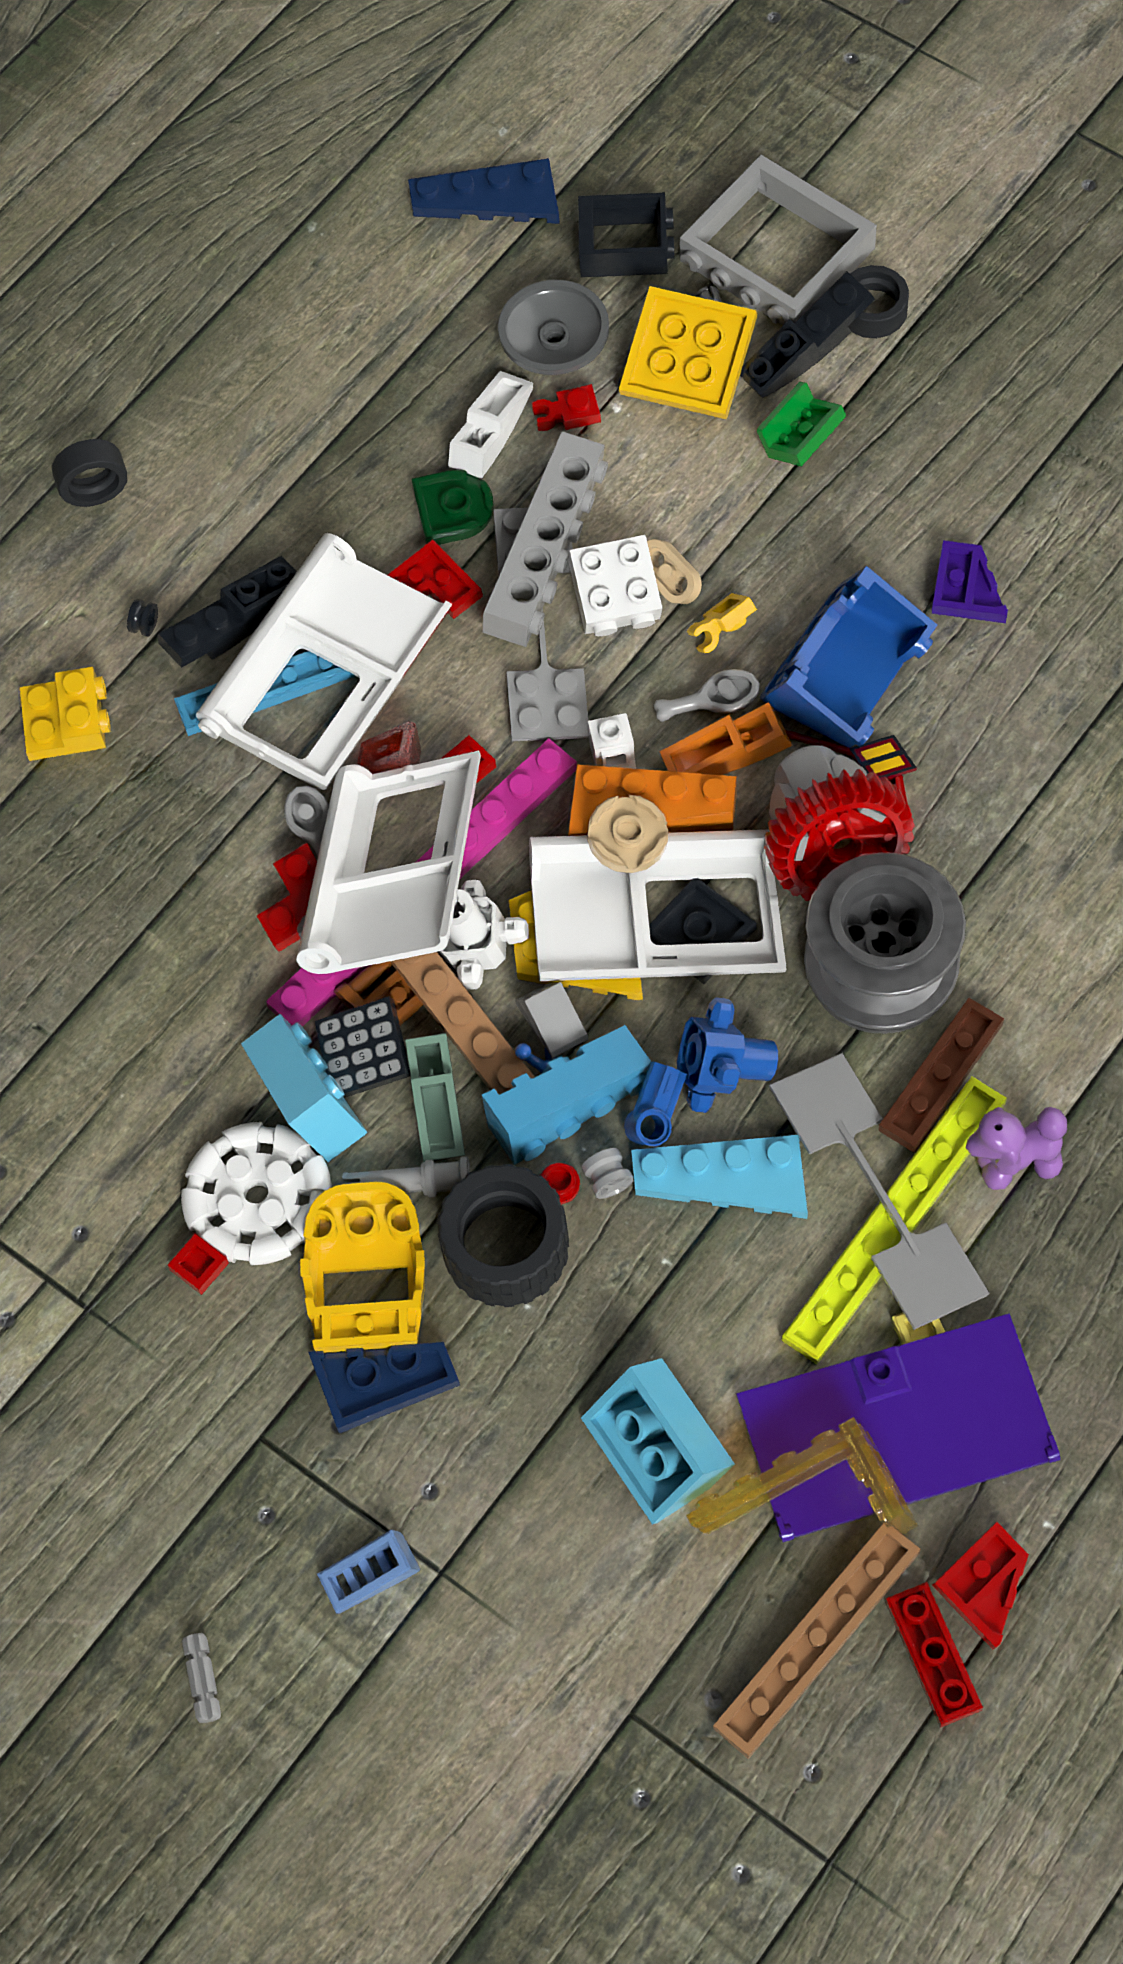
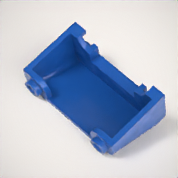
[760,566,937,748]

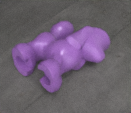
[965,1107,1067,1190]

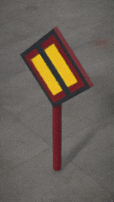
[785,730,917,779]

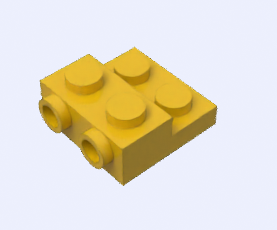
[20,666,111,761]

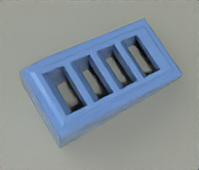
[317,1530,420,1614]

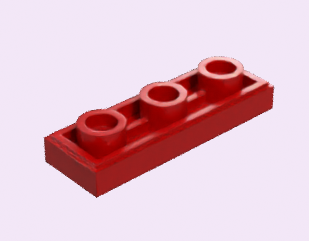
[885,1582,983,1728]

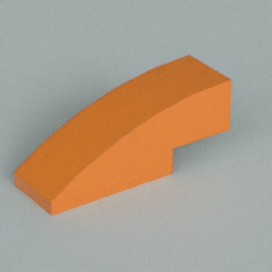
[659,702,792,775]

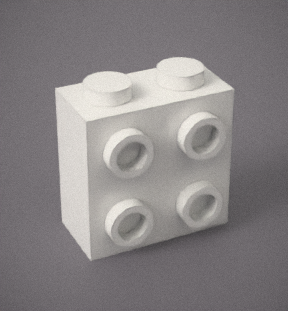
[568,535,662,636]

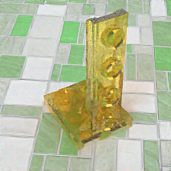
[686,1417,919,1534]

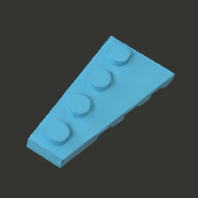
[631,1135,808,1219]

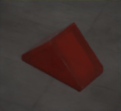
[357,721,421,774]

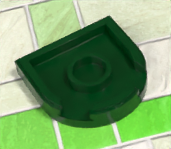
[411,470,494,545]

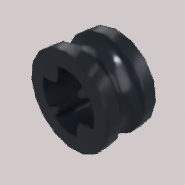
[127,599,158,637]

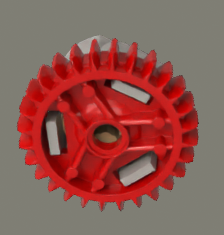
[764,745,915,901]

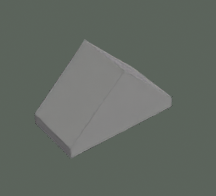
[515,982,588,1058]

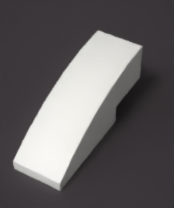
[448,371,533,479]

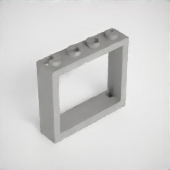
[680,155,877,326]

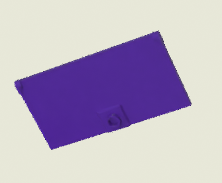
[736,1313,1061,1542]

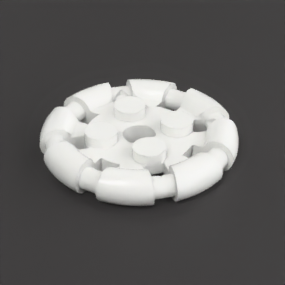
[181,1122,332,1265]

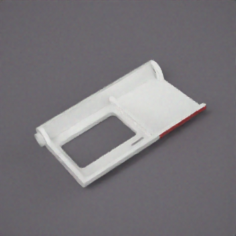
[196,533,452,790]

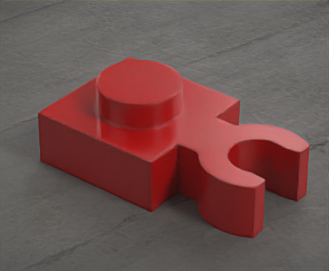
[532,384,601,431]

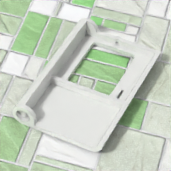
[296,751,481,974]
[529,829,787,981]

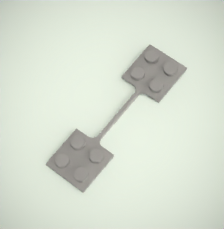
[493,508,589,741]
[769,1053,989,1330]

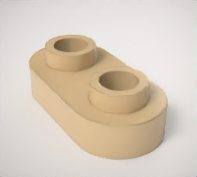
[647,539,702,604]

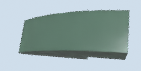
[405,1033,465,1162]

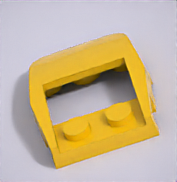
[300,1182,425,1353]

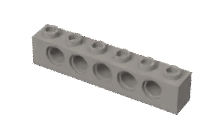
[483,431,608,647]

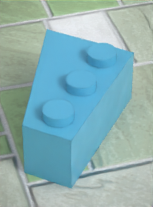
[241,1014,368,1162]

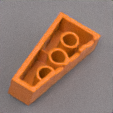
[568,764,737,836]

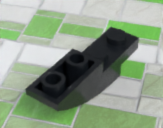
[740,271,875,398]
[158,555,297,668]

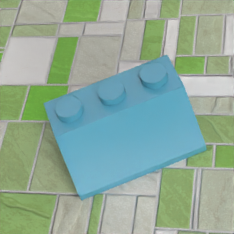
[581,1358,735,1525]

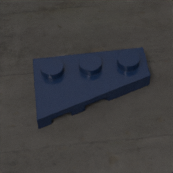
[308,1342,460,1434]

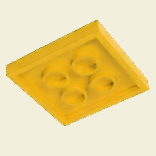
[619,286,757,420]

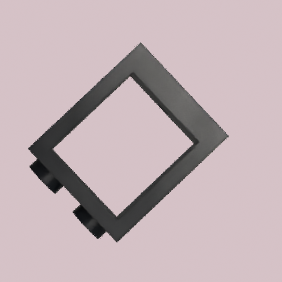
[578,192,675,278]

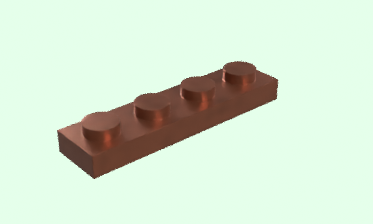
[879,998,1004,1153]

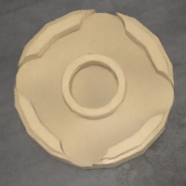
[587,795,668,873]

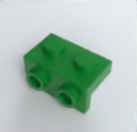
[757,381,846,467]

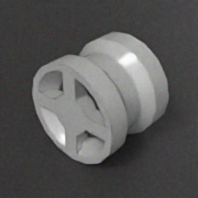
[582,1148,634,1199]

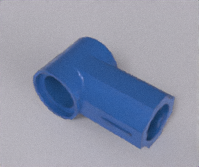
[624,1061,687,1146]

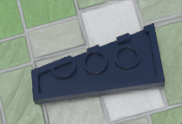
[408,158,560,224]

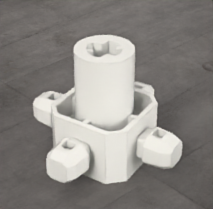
[439,880,529,990]

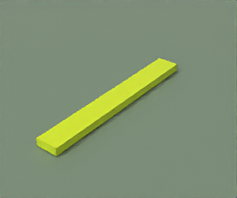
[782,1076,1007,1365]

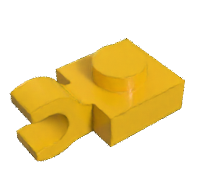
[687,593,757,653]

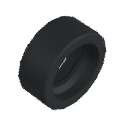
[848,265,909,339]
[52,439,128,507]

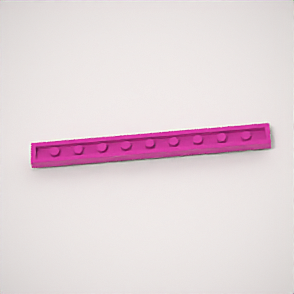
[266,738,577,1027]

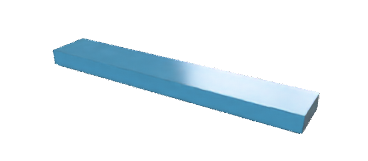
[174,651,355,736]

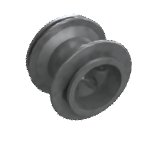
[804,852,966,1034]

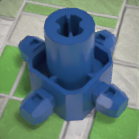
[676,997,778,1113]

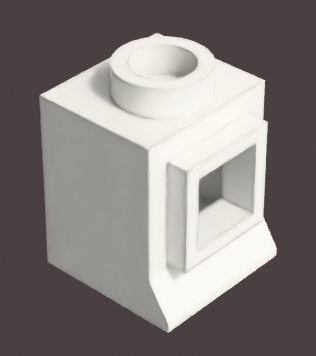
[588,713,636,769]

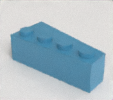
[482,1025,651,1165]

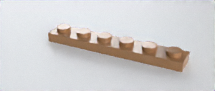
[390,952,535,1095]
[713,1521,921,1759]

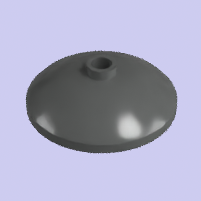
[498,280,609,375]

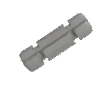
[182,1633,221,1723]

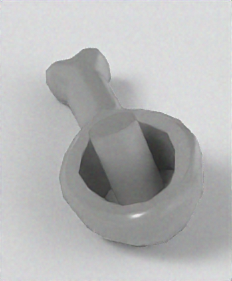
[653,669,760,722]
[284,786,329,856]

